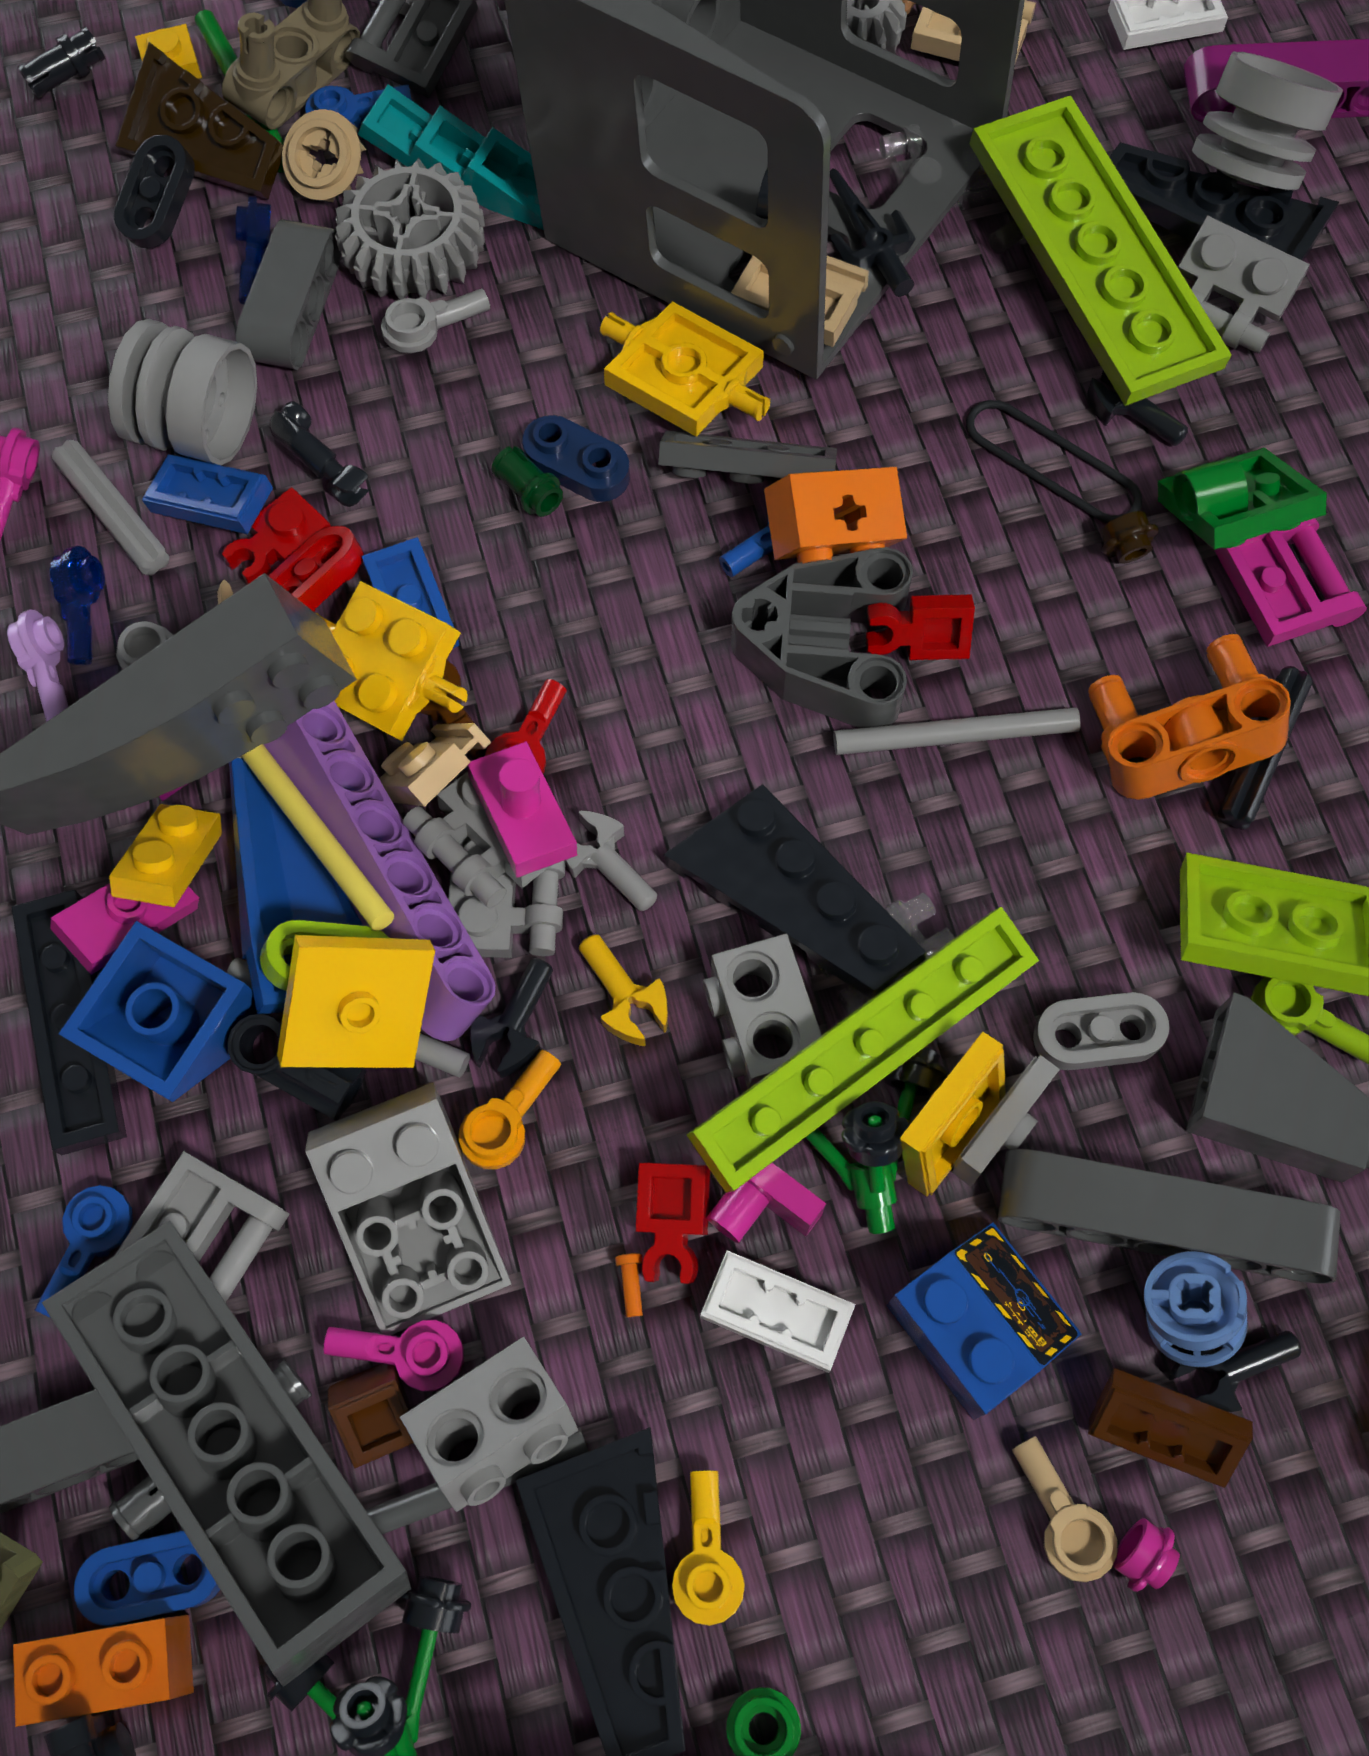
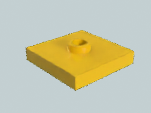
[277,935,435,1068]
[899,1032,1006,1197]

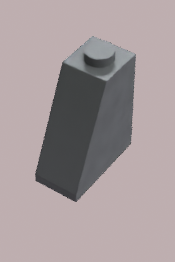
[1186,993,1369,1183]

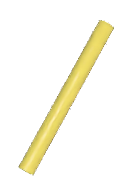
[242,744,394,931]

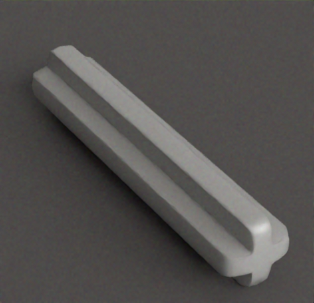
[52,440,169,575]

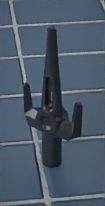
[830,168,916,297]

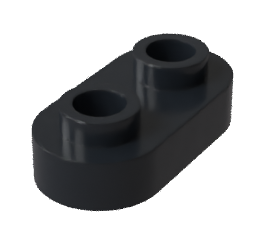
[114,135,195,248]

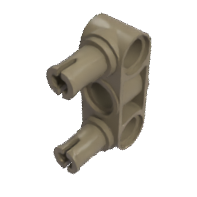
[222,0,360,129]

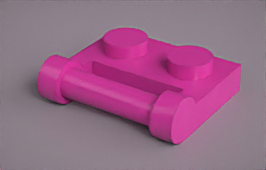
[1215,518,1367,647]

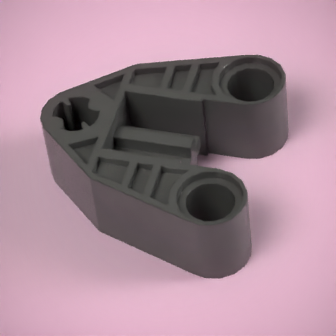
[731,547,913,728]

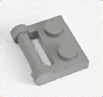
[116,1151,290,1303]

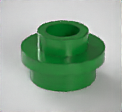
[726,1687,801,1756]

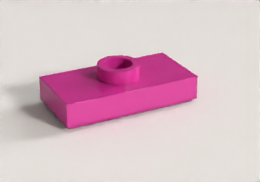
[50,883,199,975]

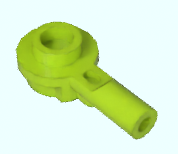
[1251,977,1369,1065]

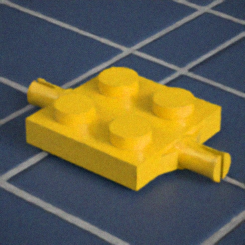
[600,301,770,437]
[316,581,468,741]

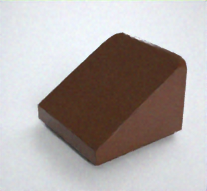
[328,1363,414,1468]

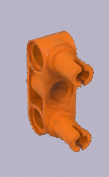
[1088,634,1291,800]

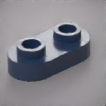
[522,415,630,502]

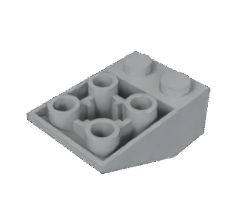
[305,1082,512,1335]

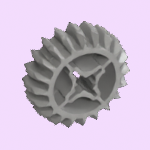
[335,158,485,299]

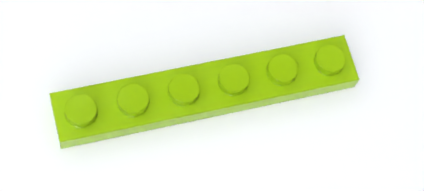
[686,907,1039,1193]

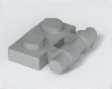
[1178,216,1310,354]
[403,772,552,908]
[449,836,566,958]

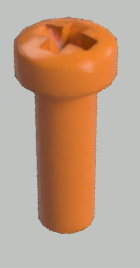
[615,1253,643,1318]

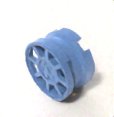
[1144,1251,1247,1367]

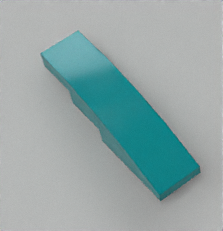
[358,84,544,230]

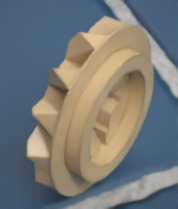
[282,109,366,202]

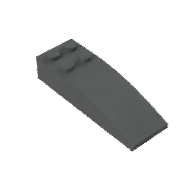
[0,573,357,835]
[41,1221,411,1687]

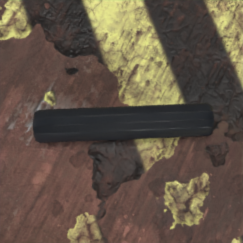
[1218,666,1313,830]

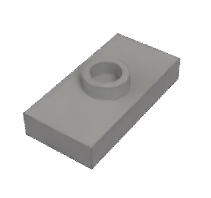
[952,1055,1060,1187]

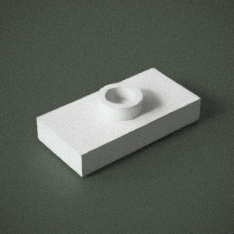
[1108,0,1228,50]
[700,1250,856,1373]

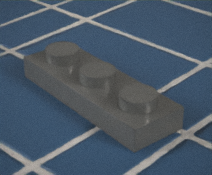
[658,431,837,484]

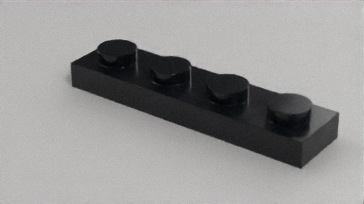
[11,889,127,1156]

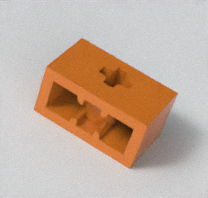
[764,467,907,564]
[13,1615,194,1727]

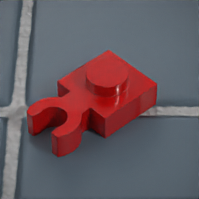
[222,487,331,585]
[866,594,975,660]
[636,1163,710,1284]

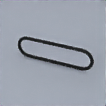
[966,400,1142,523]

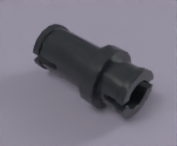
[17,26,106,99]

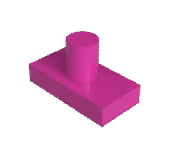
[467,742,577,878]
[699,1154,826,1243]

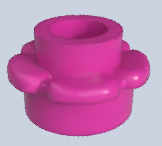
[1113,1518,1180,1592]

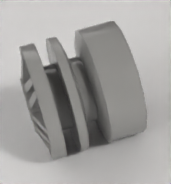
[1192,51,1343,190]
[108,319,257,465]

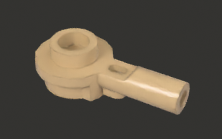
[1012,1436,1117,1582]

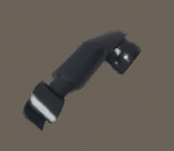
[269,401,370,507]

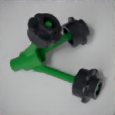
[806,1047,948,1234]
[265,1576,471,1756]

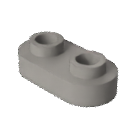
[1033,992,1169,1070]

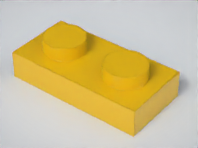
[109,804,222,907]

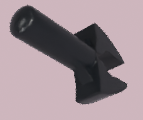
[1087,370,1188,446]
[471,958,553,1078]
[1169,1330,1301,1413]

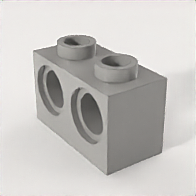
[703,933,822,1089]
[400,1337,579,1512]

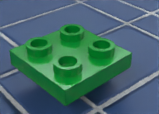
[1157,447,1327,550]

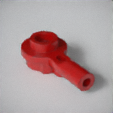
[485,679,567,775]

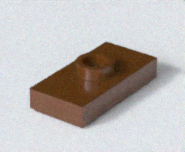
[1088,1368,1253,1488]

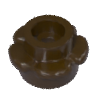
[1100,511,1159,564]

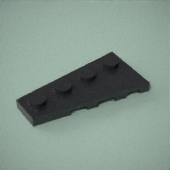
[1109,142,1339,261]

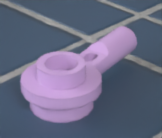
[7,609,69,722]

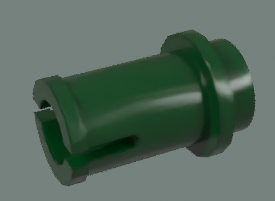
[491,445,563,517]

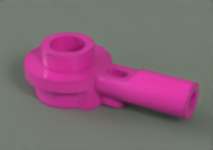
[0,427,40,541]
[323,1320,464,1392]

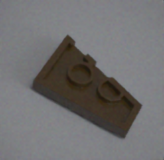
[115,42,283,200]

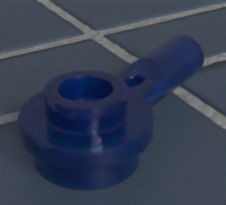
[236,196,271,305]
[50,546,105,665]

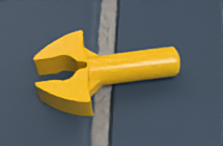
[579,934,668,1046]

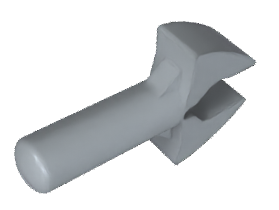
[565,810,657,911]

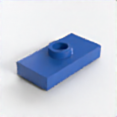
[142,454,273,534]

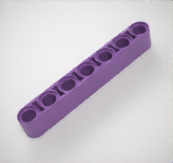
[263,701,495,1041]

